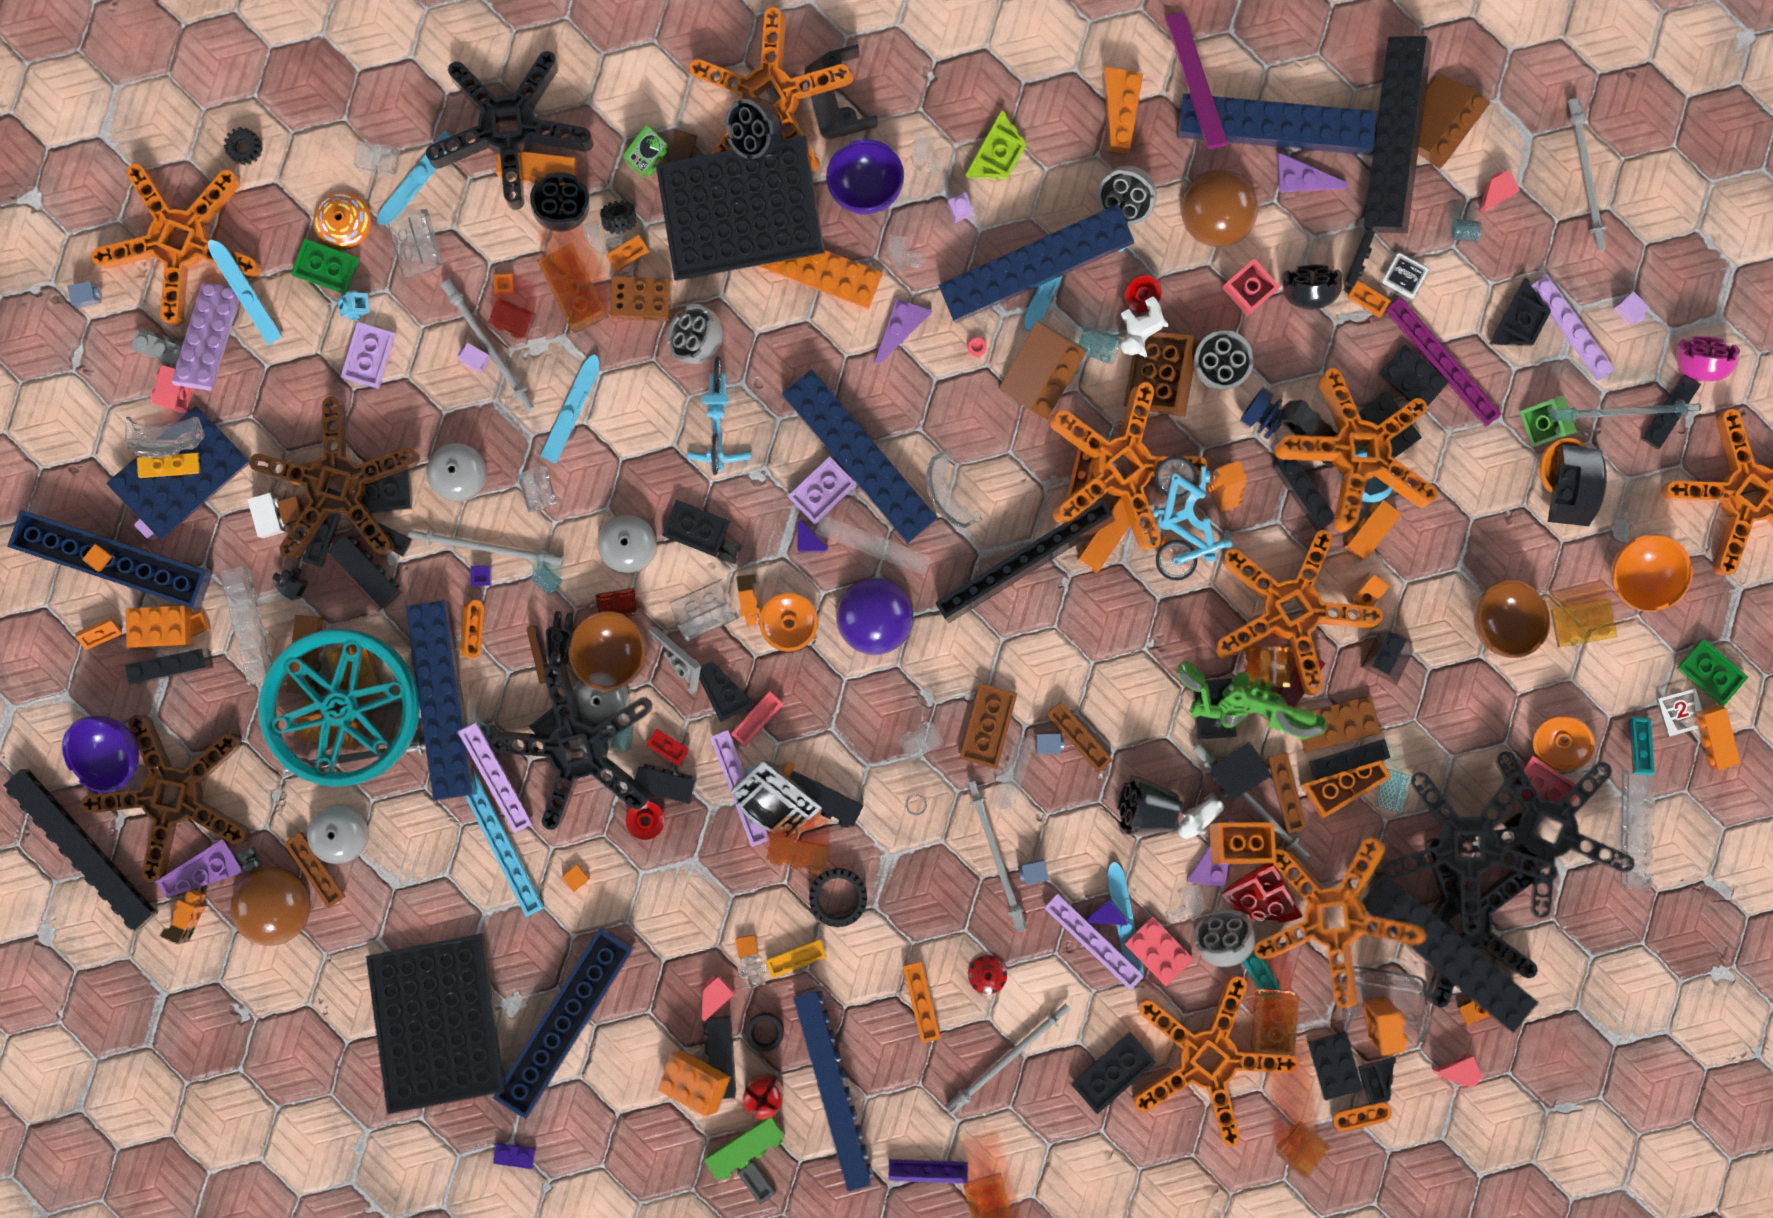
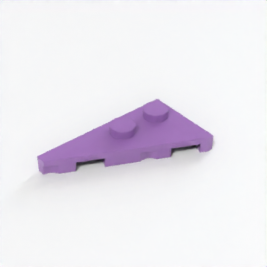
[1277,154,1348,192]
[875,299,932,365]
[1187,818,1234,887]

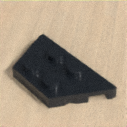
[1489,277,1551,346]

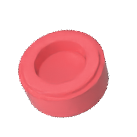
[967,337,987,357]

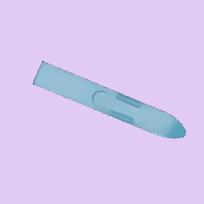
[377,131,453,225]
[1024,224,1070,331]
[208,240,283,345]
[540,355,600,464]
[1107,862,1145,976]

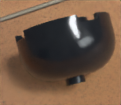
[725,97,783,159]
[530,172,590,232]
[1282,264,1342,310]

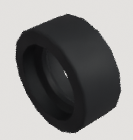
[746,1012,784,1052]

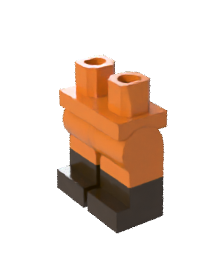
[736,574,761,626]
[160,890,207,944]

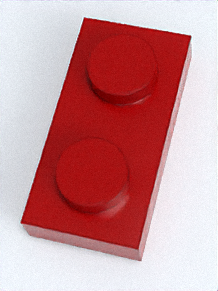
[646,729,690,766]

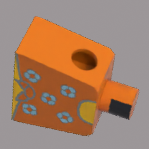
[1351,572,1390,615]

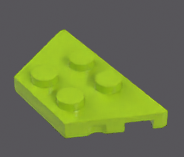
[965,111,1027,180]

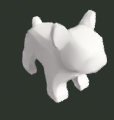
[1121,297,1168,357]
[1177,793,1224,839]

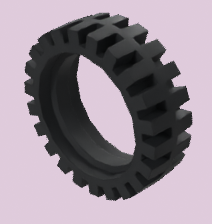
[809,868,867,927]

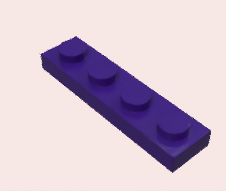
[888,1159,968,1184]

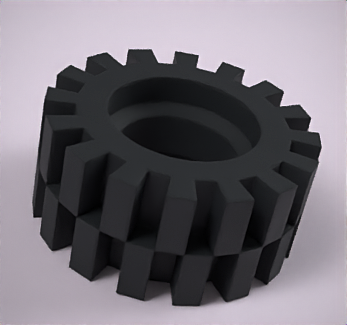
[224,127,263,165]
[600,200,637,234]

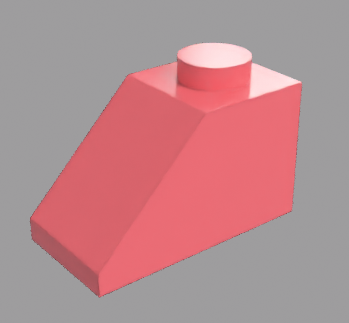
[1479,170,1520,213]
[702,975,735,1022]
[1433,1054,1483,1087]

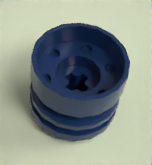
[1240,387,1287,439]

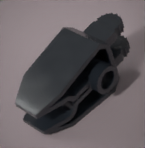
[546,611,575,666]

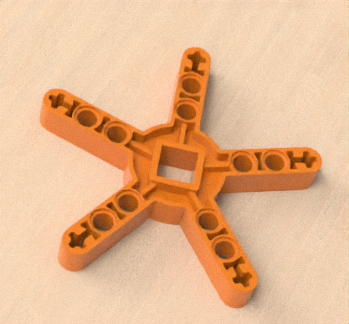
[689,7,854,172]
[91,164,262,326]
[1274,368,1438,532]
[1049,382,1208,550]
[1661,409,1773,576]
[1216,530,1383,696]
[1254,838,1426,1008]
[1133,974,1298,1146]

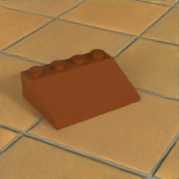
[1418,74,1491,169]
[999,321,1088,420]
[1123,332,1199,417]

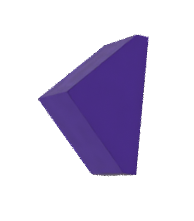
[797,521,828,553]
[1088,898,1128,925]

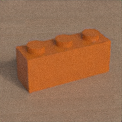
[1344,500,1402,561]
[1696,705,1741,771]

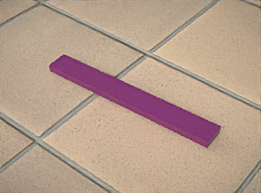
[1165,12,1227,150]
[1385,296,1502,427]

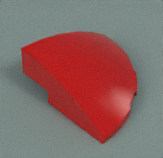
[1222,863,1303,923]

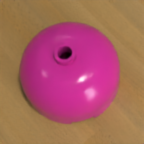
[1676,336,1740,382]

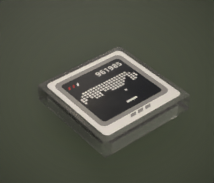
[1378,250,1432,303]

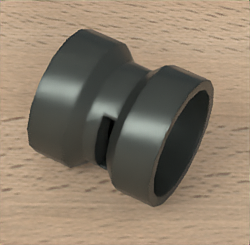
[717,539,742,564]
[236,847,263,873]

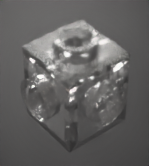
[738,954,768,988]

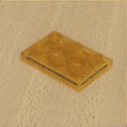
[1550,599,1618,648]

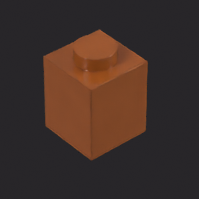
[277,496,304,528]

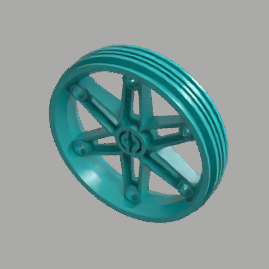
[258,629,420,787]

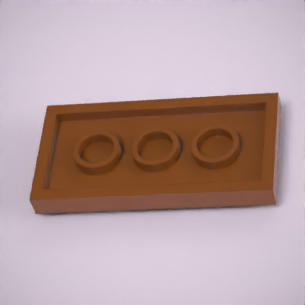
[959,683,1018,769]
[1301,696,1381,753]

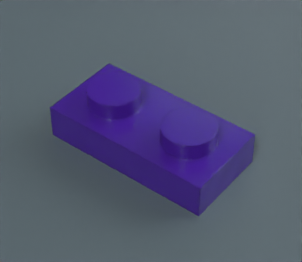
[493,1142,536,1169]

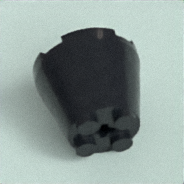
[1117,775,1184,835]

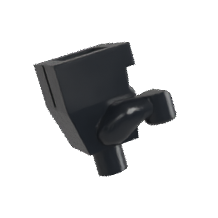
[272,567,309,601]

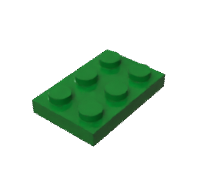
[291,239,360,295]
[1676,639,1749,707]

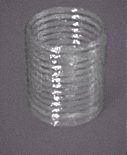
[905,794,927,815]

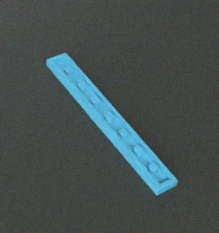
[465,768,545,917]

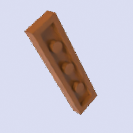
[1046,701,1113,773]
[1267,753,1307,834]
[284,832,346,908]

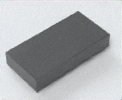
[737,1160,776,1205]

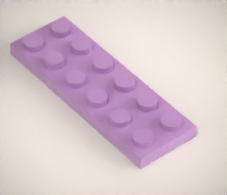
[172,282,239,391]

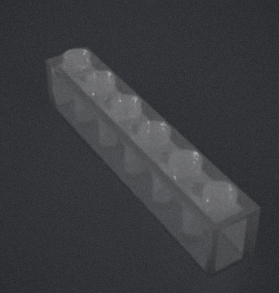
[814,515,932,576]
[220,566,272,686]
[1621,770,1655,890]

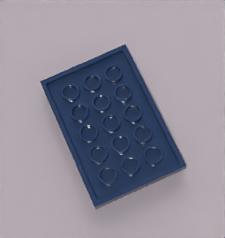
[106,406,249,541]

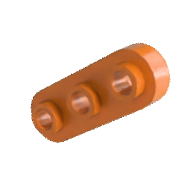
[460,600,484,658]
[1332,1102,1392,1132]

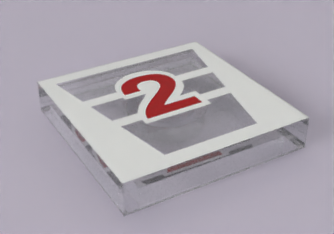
[1656,688,1702,737]

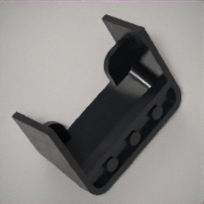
[805,44,878,139]

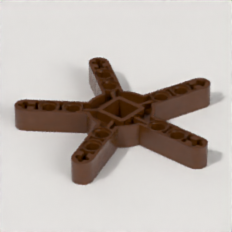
[249,397,420,559]
[81,715,250,882]

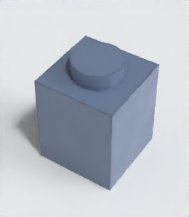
[67,281,102,308]
[1036,734,1064,754]
[1018,859,1049,885]

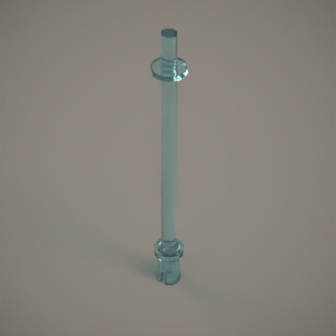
[1550,400,1702,423]

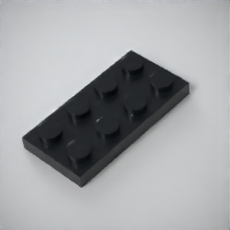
[1071,1031,1156,1114]

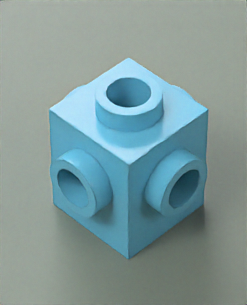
[338,291,370,320]

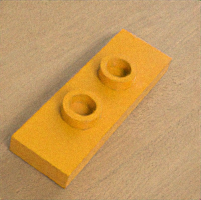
[137,453,200,478]
[765,938,827,978]

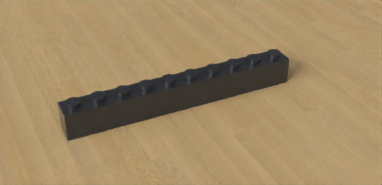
[935,499,1115,623]
[3,769,158,931]

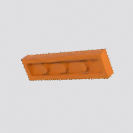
[903,961,941,1043]

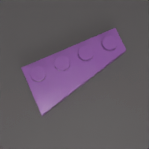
[156,839,243,898]

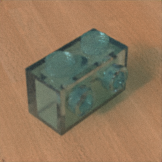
[1078,327,1123,365]

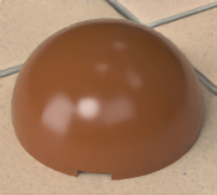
[1181,170,1258,247]
[1473,580,1550,658]
[569,612,647,690]
[230,867,311,946]

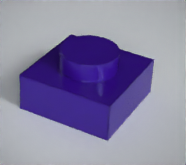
[471,566,492,586]

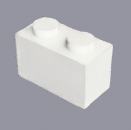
[247,493,287,538]

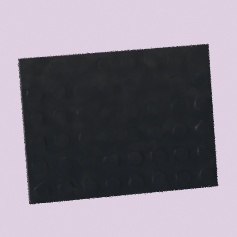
[656,135,825,281]
[366,933,506,1115]

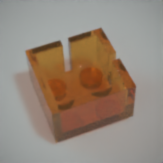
[1244,647,1291,687]

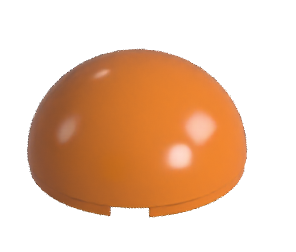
[1611,534,1693,612]

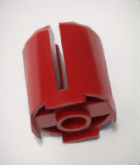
[743,1073,784,1119]

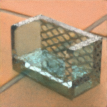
[1375,769,1412,813]

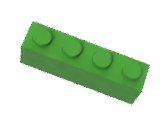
[704,1116,785,1181]

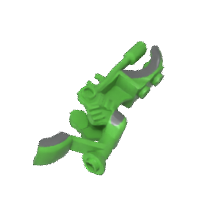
[1176,661,1328,739]

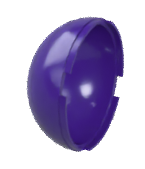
[826,140,904,215]
[836,578,914,655]
[62,715,139,792]

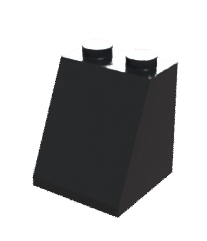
[1361,631,1414,685]
[1209,742,1272,801]

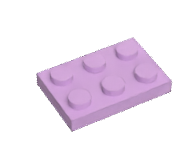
[340,322,396,389]
[788,456,857,525]

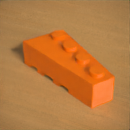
[1103,67,1143,155]
[1206,460,1247,513]
[1300,760,1391,819]

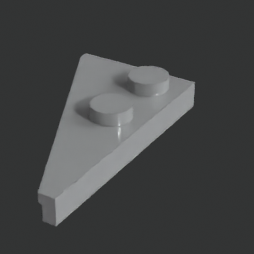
[649,626,701,694]

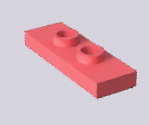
[731,690,784,747]

